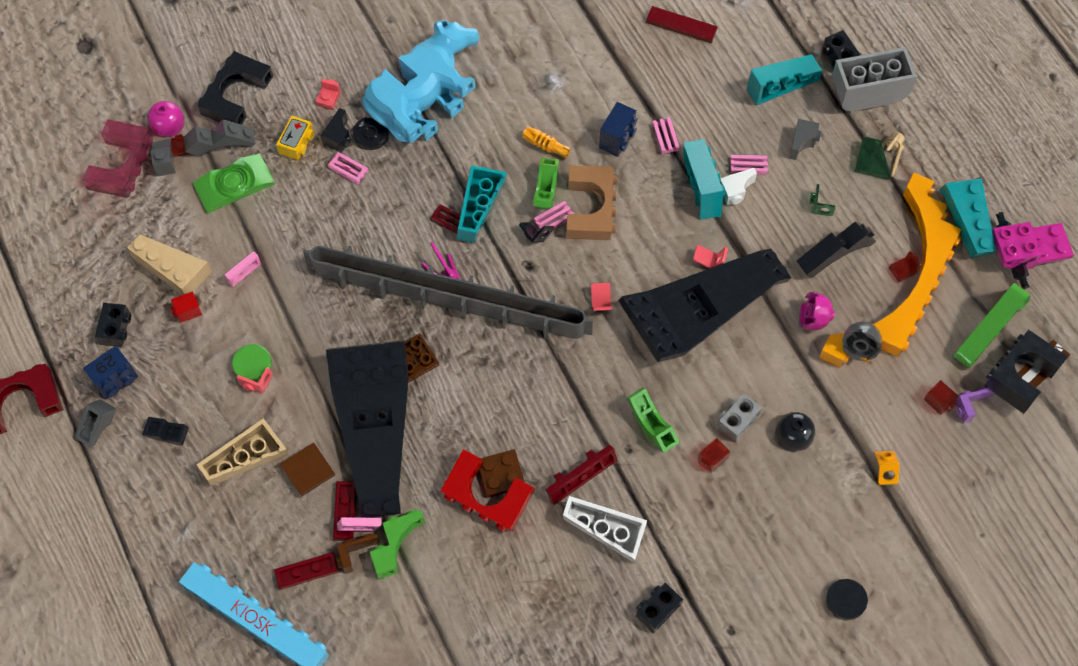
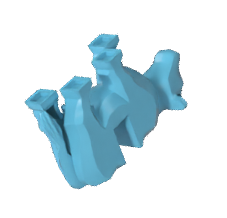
[362,20,480,143]

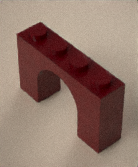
[0,363,64,434]

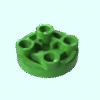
[232,344,272,383]

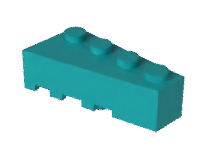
[747,54,822,105]
[683,139,725,220]
[456,165,507,243]
[939,178,996,258]

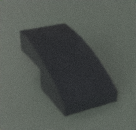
[142,417,189,445]

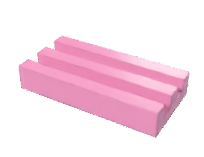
[652,117,680,154]
[328,152,368,184]
[730,155,768,175]
[534,201,574,234]
[225,251,261,287]
[337,517,382,531]

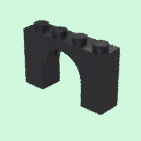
[197,51,273,125]
[984,329,1068,414]

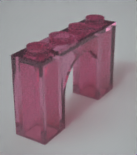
[82,119,153,198]

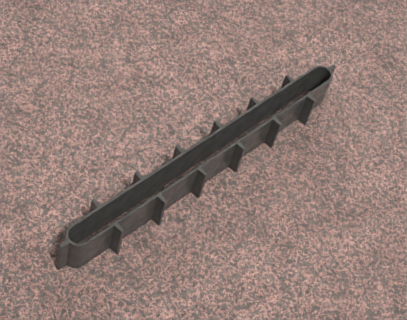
[303,246,593,339]

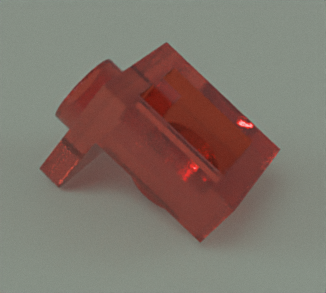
[889,251,922,283]

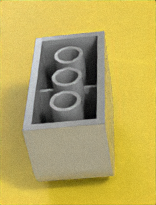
[832,47,917,111]

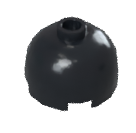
[775,412,815,452]

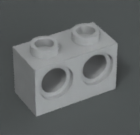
[717,393,762,442]

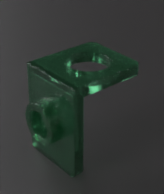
[810,184,836,217]

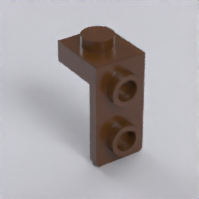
[336,533,379,574]

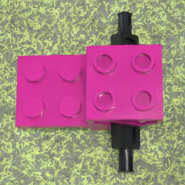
[992,212,1074,290]

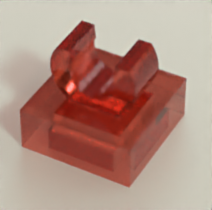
[171,134,190,157]

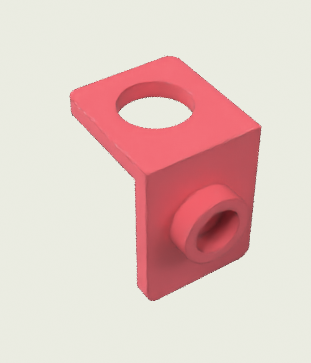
[693,245,728,269]
[591,283,612,311]
[236,367,273,394]

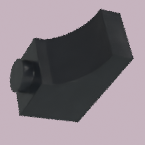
[321,108,351,153]

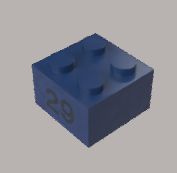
[599,102,638,157]
[83,346,138,399]

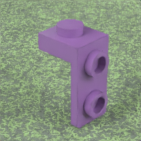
[955,386,995,424]

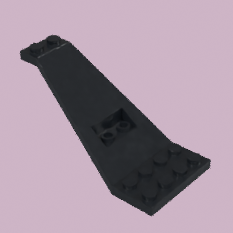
[618,248,792,362]
[326,340,409,518]

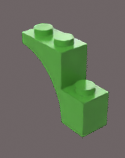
[370,510,425,580]

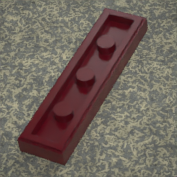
[646,6,718,43]

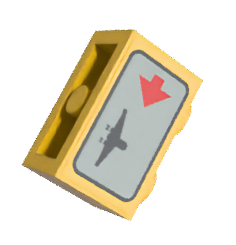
[276,116,314,161]

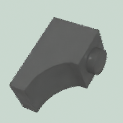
[789,119,821,160]
[151,139,176,176]
[75,399,116,447]

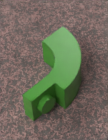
[533,157,559,209]
[626,387,680,453]

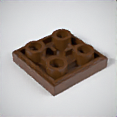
[404,333,440,383]
[280,442,335,497]

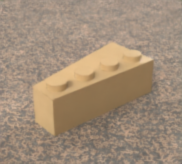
[127,235,212,295]
[197,418,288,486]

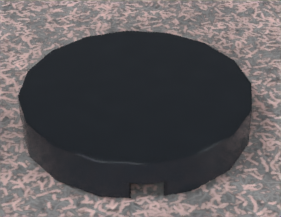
[353,117,389,150]
[826,579,868,621]

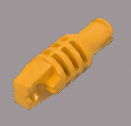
[522,127,571,159]

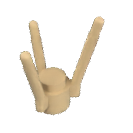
[867,131,905,177]

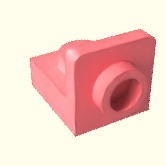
[316,79,341,110]

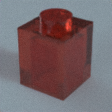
[923,380,958,415]
[698,438,730,473]

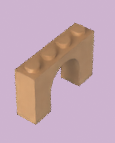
[566,165,617,240]

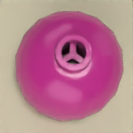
[147,101,184,138]
[799,292,835,330]

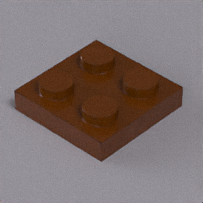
[479,449,525,498]

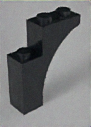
[796,221,877,278]

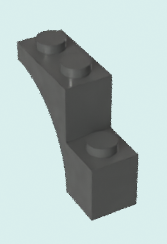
[183,120,256,156]

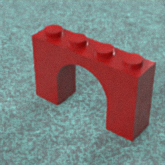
[440,449,536,532]

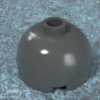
[842,321,882,360]

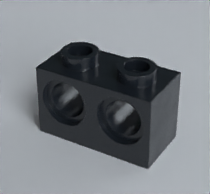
[822,30,861,67]
[95,302,132,347]
[636,583,683,633]

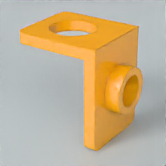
[874,451,900,485]

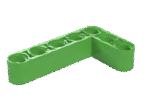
[953,283,1031,369]

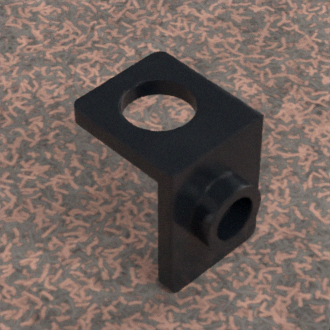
[519,222,555,243]

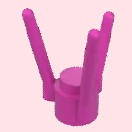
[421,242,460,280]

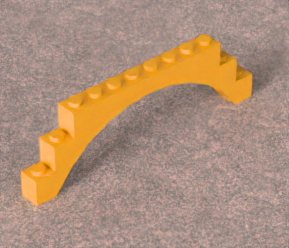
[819,172,962,368]

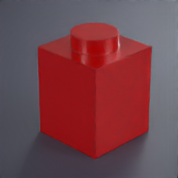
[170,291,202,323]

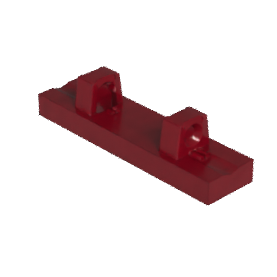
[546,444,618,505]

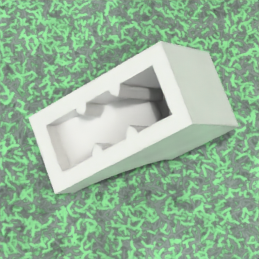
[720,168,757,206]

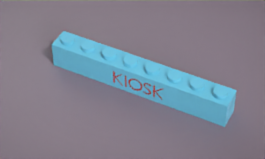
[179,562,329,666]

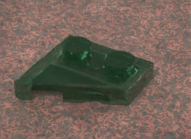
[854,136,890,180]

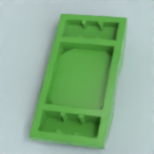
[193,154,275,214]

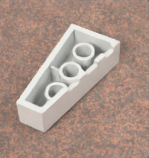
[563,496,647,563]

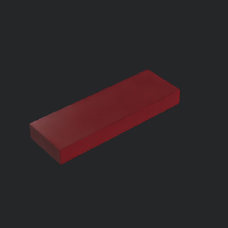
[333,481,357,541]
[274,552,339,590]

